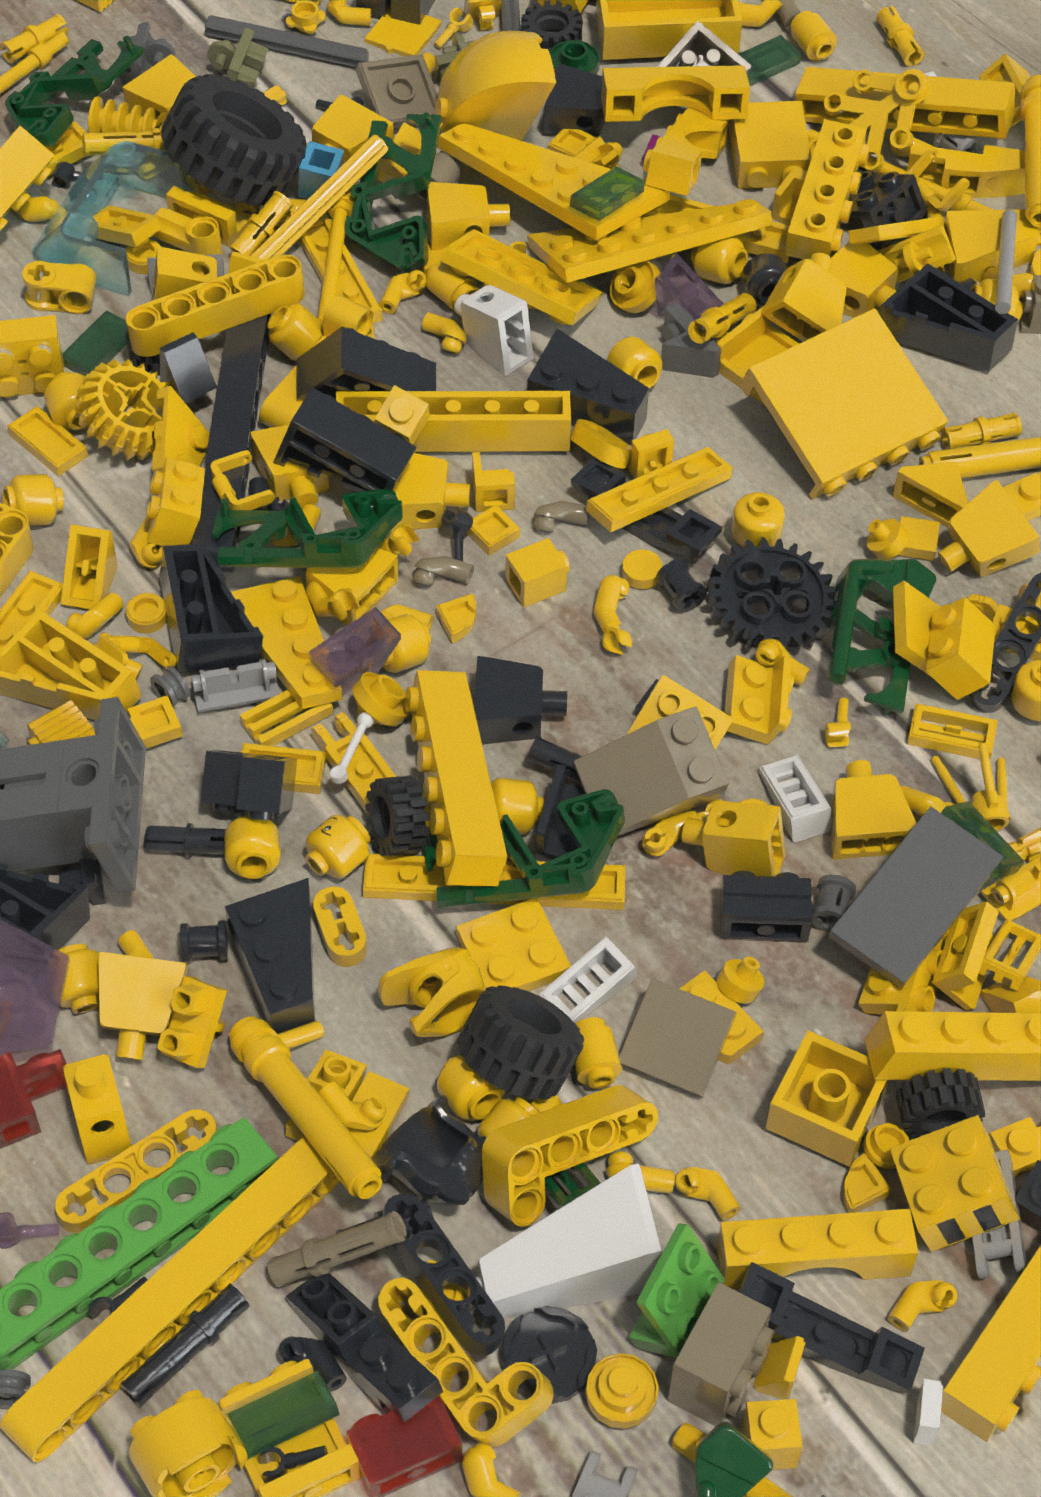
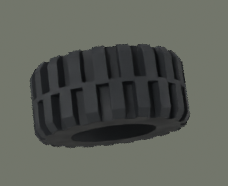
[161,74,307,206]

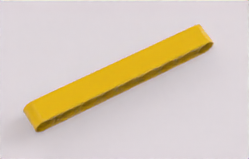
[0,1136,340,1463]

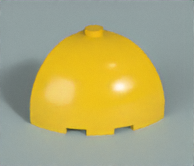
[435,31,556,141]

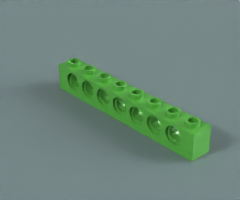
[0,1117,278,1370]

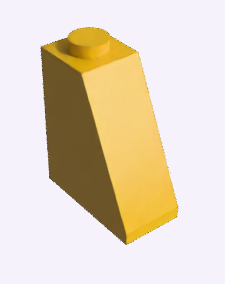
[944,209,1041,283]

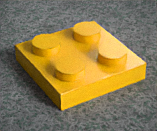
[456,898,571,991]

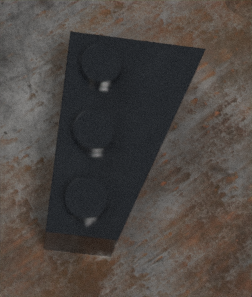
[880,263,1018,371]
[297,327,436,400]
[527,328,649,445]
[273,387,417,492]
[159,544,264,672]
[0,863,90,975]
[225,878,315,1034]

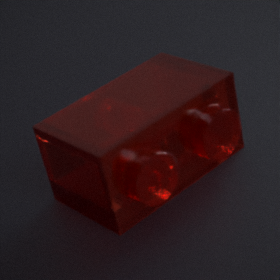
[346,1395,463,1497]

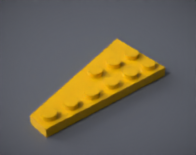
[438,123,670,240]

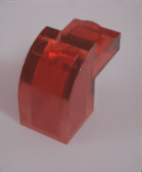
[0,1049,67,1149]

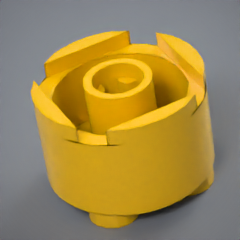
[129,1390,247,1497]

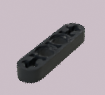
[969,573,1041,713]
[382,1194,505,1356]

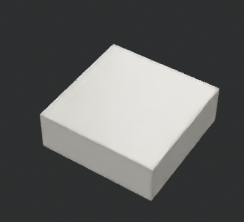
[913,1379,943,1446]

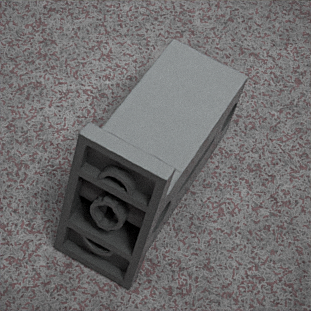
[0,697,146,893]

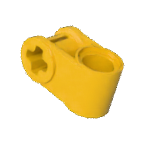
[22,261,97,314]

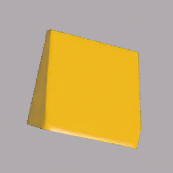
[753,1336,805,1400]

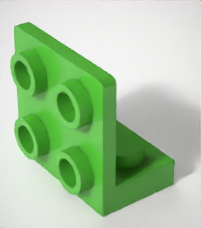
[628,1223,725,1358]

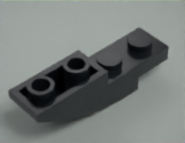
[286,1273,444,1422]

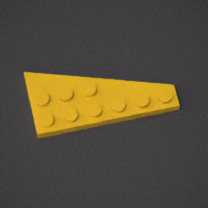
[527,199,772,283]

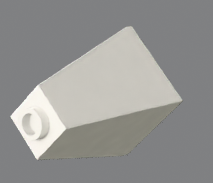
[476,1164,662,1320]

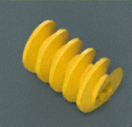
[87,96,166,133]

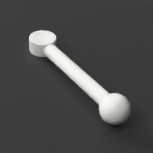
[330,712,374,784]

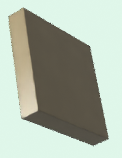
[355,54,438,128]
[619,978,737,1098]

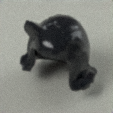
[373,1095,487,1205]

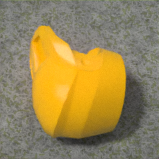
[377,947,486,1037]

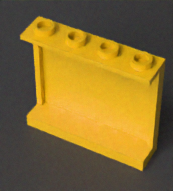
[739,308,949,499]

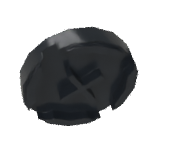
[500,1306,597,1404]

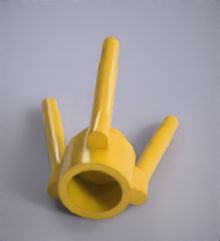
[931,742,1011,834]

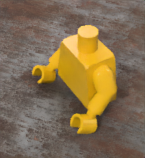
[305,523,419,630]

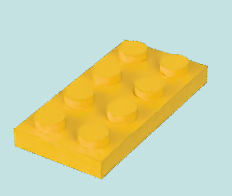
[440,229,603,326]

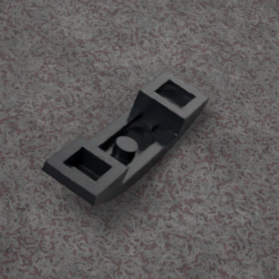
[571,457,722,556]
[739,1262,925,1394]

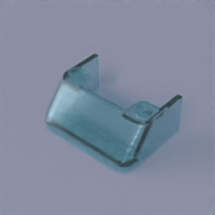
[32,141,187,296]

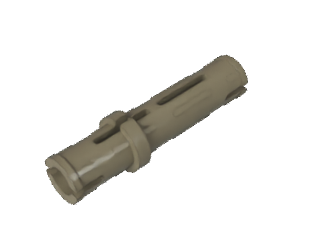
[267,1211,407,1287]

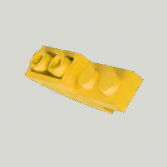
[907,144,1025,198]

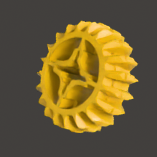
[75,359,169,460]

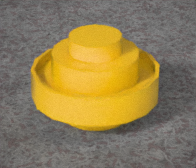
[610,260,662,313]
[352,672,410,727]
[586,1353,659,1429]

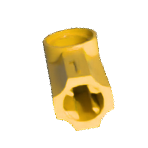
[152,207,223,257]

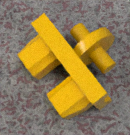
[880,225,956,283]
[157,976,227,1068]

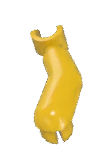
[593,575,632,655]
[642,799,723,857]

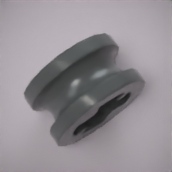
[150,666,190,707]
[0,1369,31,1409]

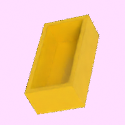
[596,0,743,60]

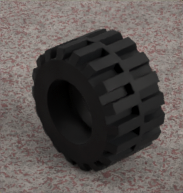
[457,985,584,1100]

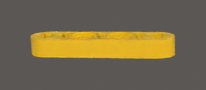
[55,1109,217,1233]

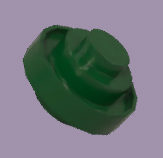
[550,40,600,74]

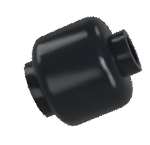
[741,253,788,308]

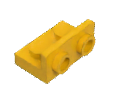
[725,655,794,745]

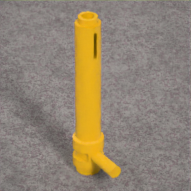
[1010,74,1041,227]
[919,437,1041,479]
[229,1016,382,1199]

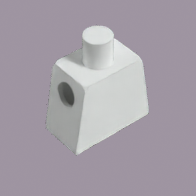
[454,285,534,377]

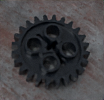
[706,537,838,655]

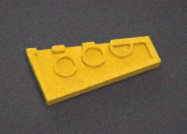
[231,576,343,709]

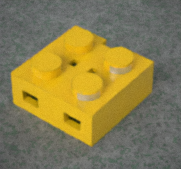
[0,315,65,397]

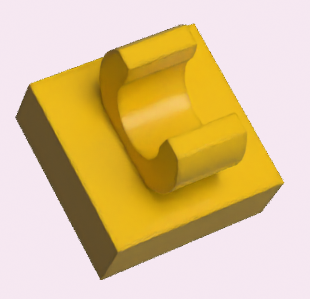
[464,0,502,31]

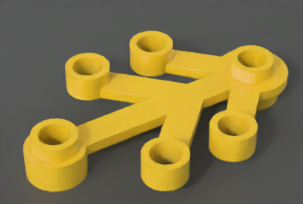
[809,69,930,172]

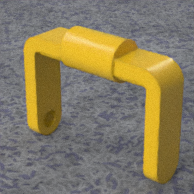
[907,146,970,212]
[211,450,275,510]
[99,635,176,667]

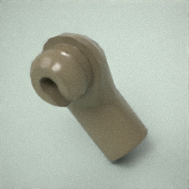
[534,501,590,532]
[413,556,474,586]

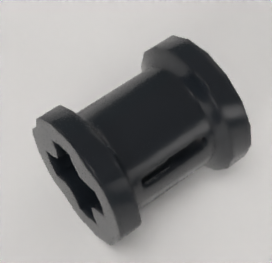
[656,558,707,613]
[180,920,229,963]

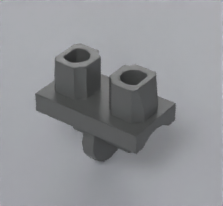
[118,22,175,85]

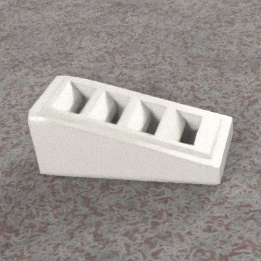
[759,755,832,842]
[539,937,638,1023]

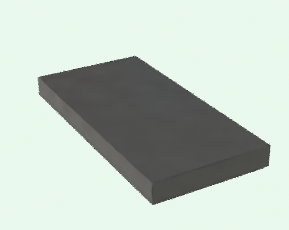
[828,806,1003,989]

